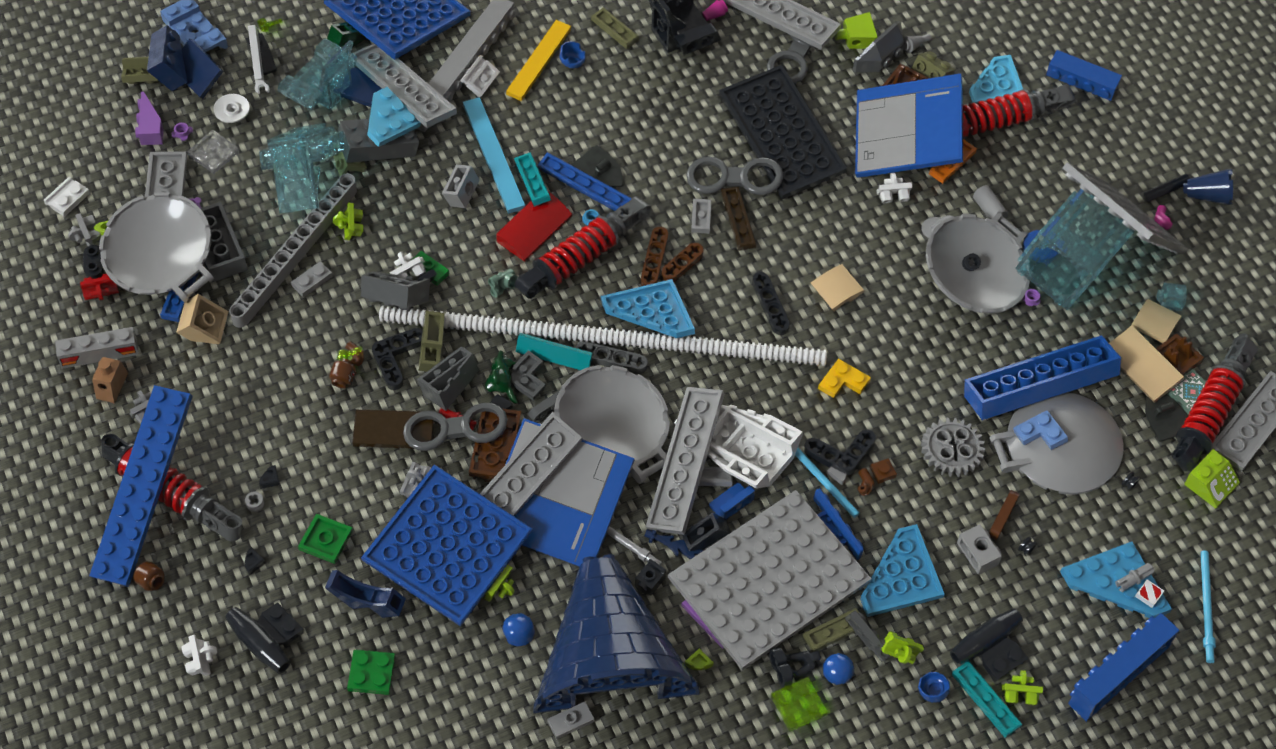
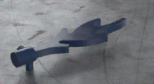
[644,529,703,559]

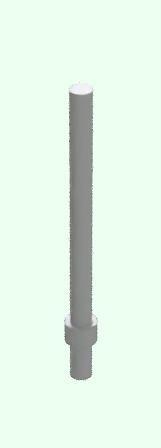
[606,526,663,566]

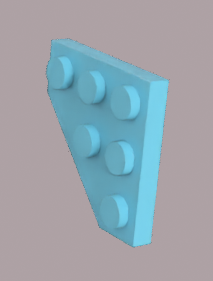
[969,55,1023,103]
[367,87,421,147]

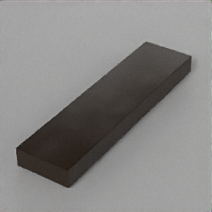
[721,186,756,251]

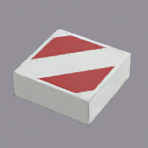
[1135,580,1164,608]

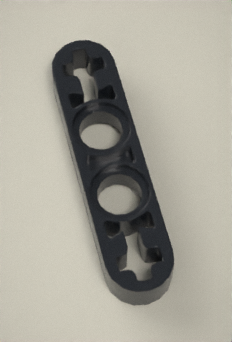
[752,272,790,335]

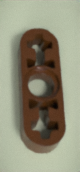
[661,243,703,282]
[989,490,1020,541]

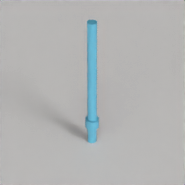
[795,446,860,518]
[1201,551,1216,663]

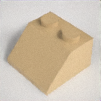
[176,294,229,344]

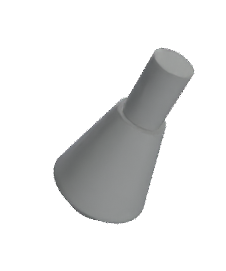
[902,34,931,53]

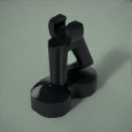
[769,647,821,687]

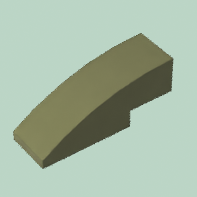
[418,310,445,372]

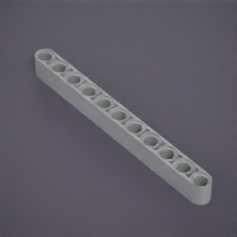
[229,173,357,328]

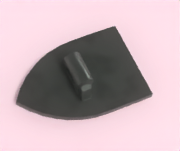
[571,145,623,187]
[1145,394,1187,442]

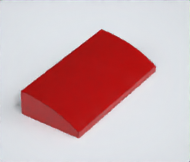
[496,190,572,262]

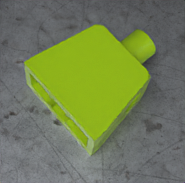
[835,12,878,49]

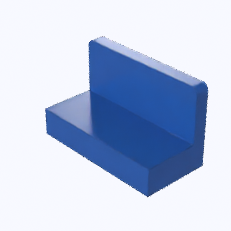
[709,483,755,520]

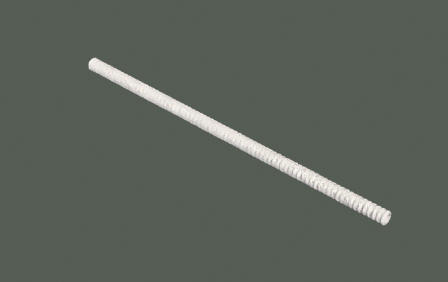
[379,305,827,366]

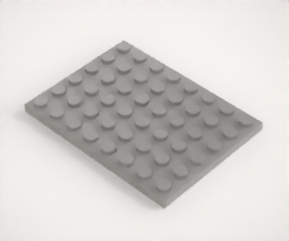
[1063,162,1188,254]
[668,490,872,670]

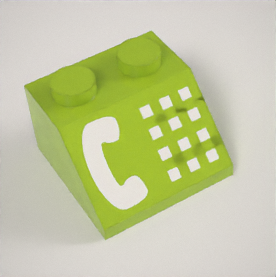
[1184,449,1240,509]

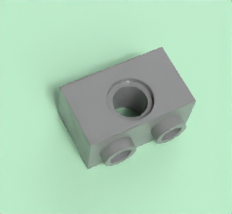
[442,164,480,208]
[957,524,1002,575]

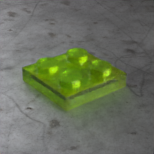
[771,677,828,732]

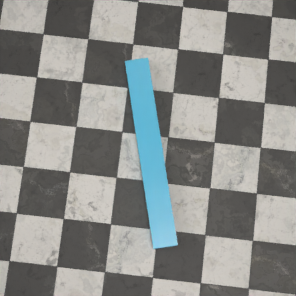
[463,97,525,214]

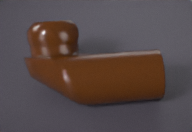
[345,341,364,366]
[858,468,875,496]

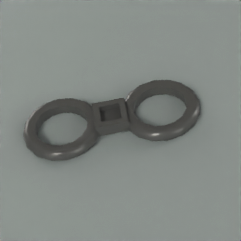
[767,35,814,84]
[686,156,783,195]
[403,403,508,451]

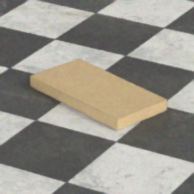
[1109,325,1184,403]

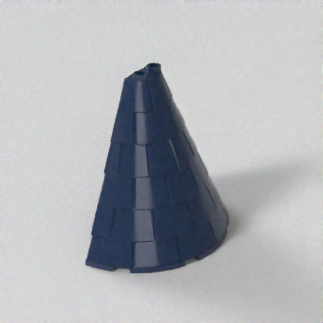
[533,554,700,713]

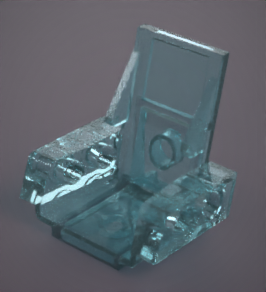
[277,38,358,111]
[259,123,344,213]

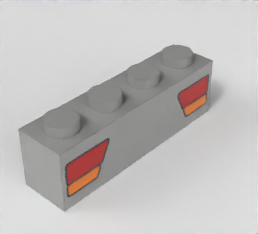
[55,327,139,369]

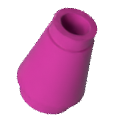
[702,0,728,21]

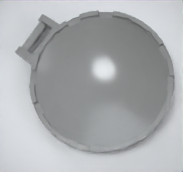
[99,192,214,303]
[926,211,1030,314]
[554,365,670,484]
[989,392,1124,495]

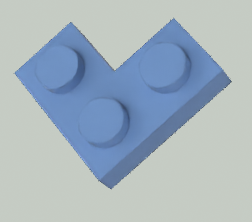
[1013,410,1068,450]

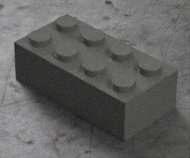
[337,119,419,163]
[200,202,248,282]

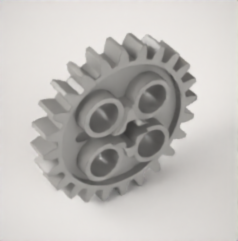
[921,418,985,477]

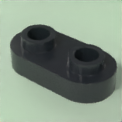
[83,245,104,279]

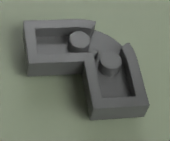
[512,350,546,401]

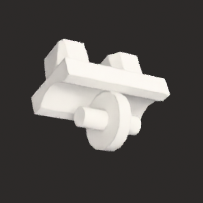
[876,173,912,203]
[390,252,426,279]
[181,635,217,676]

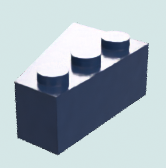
[147,25,187,91]

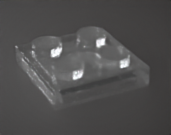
[187,130,239,174]

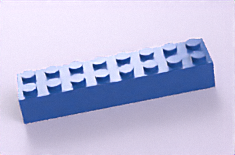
[964,335,1121,420]

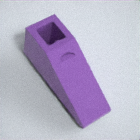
[135,92,164,145]

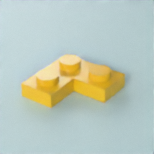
[818,358,871,398]

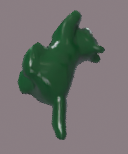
[485,350,518,404]

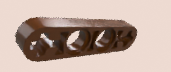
[641,227,668,286]

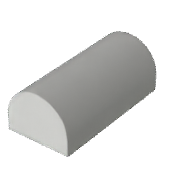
[973,185,1008,219]

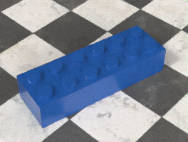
[1068,613,1179,722]

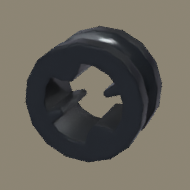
[962,253,981,271]
[1121,471,1141,491]
[1018,536,1038,556]

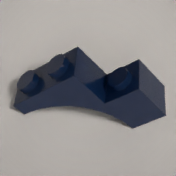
[325,570,406,618]

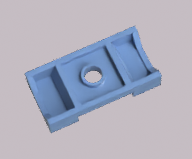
[160,0,228,52]

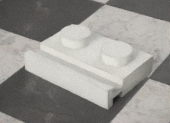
[460,55,500,97]
[44,176,90,217]

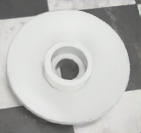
[214,94,250,123]

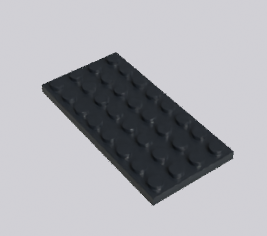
[719,65,847,199]

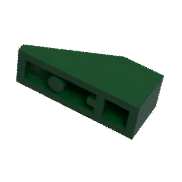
[326,22,366,52]

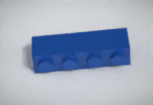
[1046,50,1122,101]

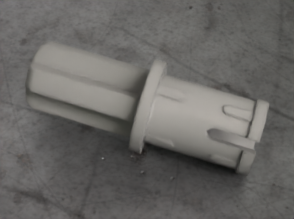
[1115,563,1155,592]

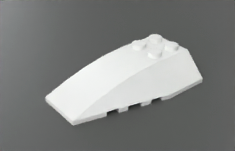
[674,405,803,488]

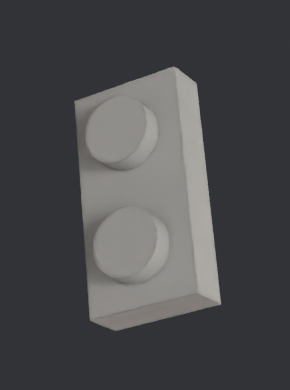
[691,199,711,234]
[291,261,333,298]

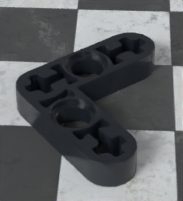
[372,328,423,390]
[804,429,876,476]

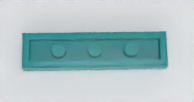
[514,152,551,206]
[516,333,593,370]
[952,661,1022,738]

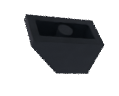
[246,33,277,75]
[682,512,731,551]

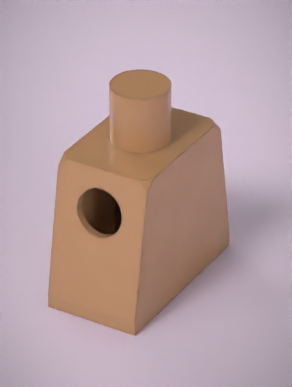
[92,357,128,403]

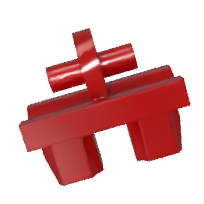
[80,274,119,301]

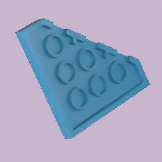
[601,279,695,338]
[860,524,945,617]
[1060,542,1172,618]

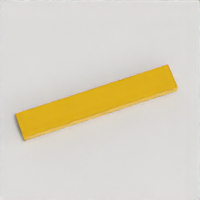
[506,20,571,101]

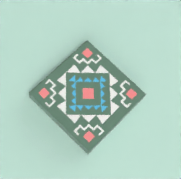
[1166,369,1206,414]

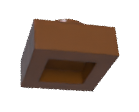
[870,458,897,484]

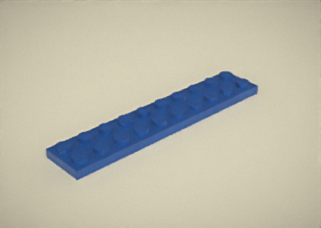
[89,385,193,587]

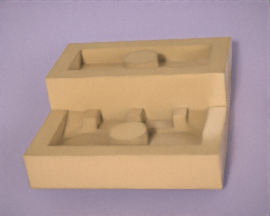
[811,264,865,311]
[1132,299,1181,343]

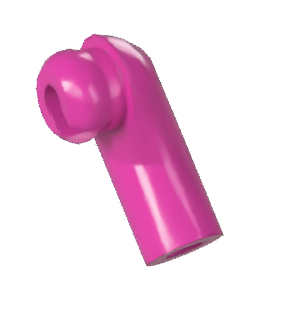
[1154,205,1172,230]

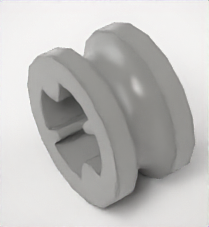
[245,491,264,512]

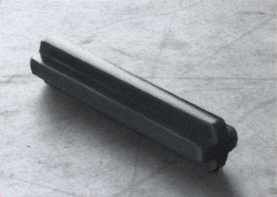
[1143,174,1191,202]

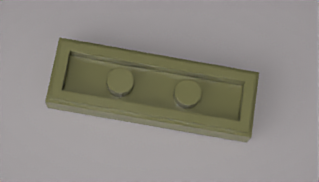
[591,7,639,49]
[803,608,859,652]

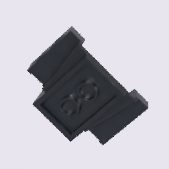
[648,0,722,55]

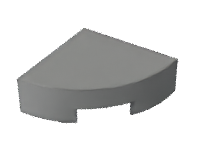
[827,458,847,485]

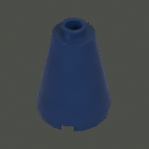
[1183,169,1233,205]

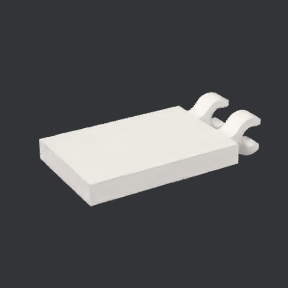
[248,25,270,94]

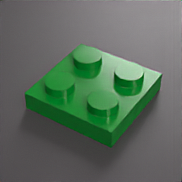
[298,513,353,564]
[347,650,395,695]

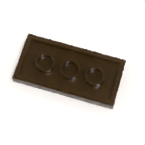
[352,409,434,449]

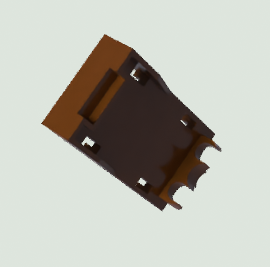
[469,409,522,482]

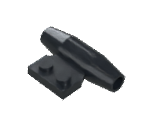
[225,602,304,674]
[950,608,1028,682]

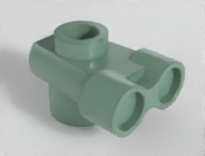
[488,269,518,298]

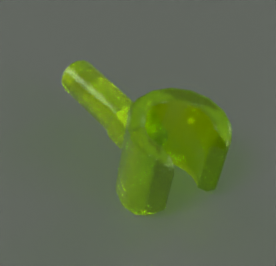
[257,18,282,32]
[337,346,363,361]

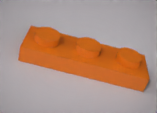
[929,139,977,184]

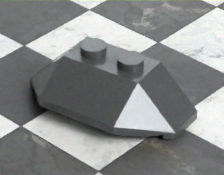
[853,21,904,72]

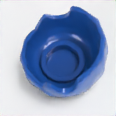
[559,41,586,69]
[502,613,535,646]
[823,653,855,685]
[918,672,950,703]

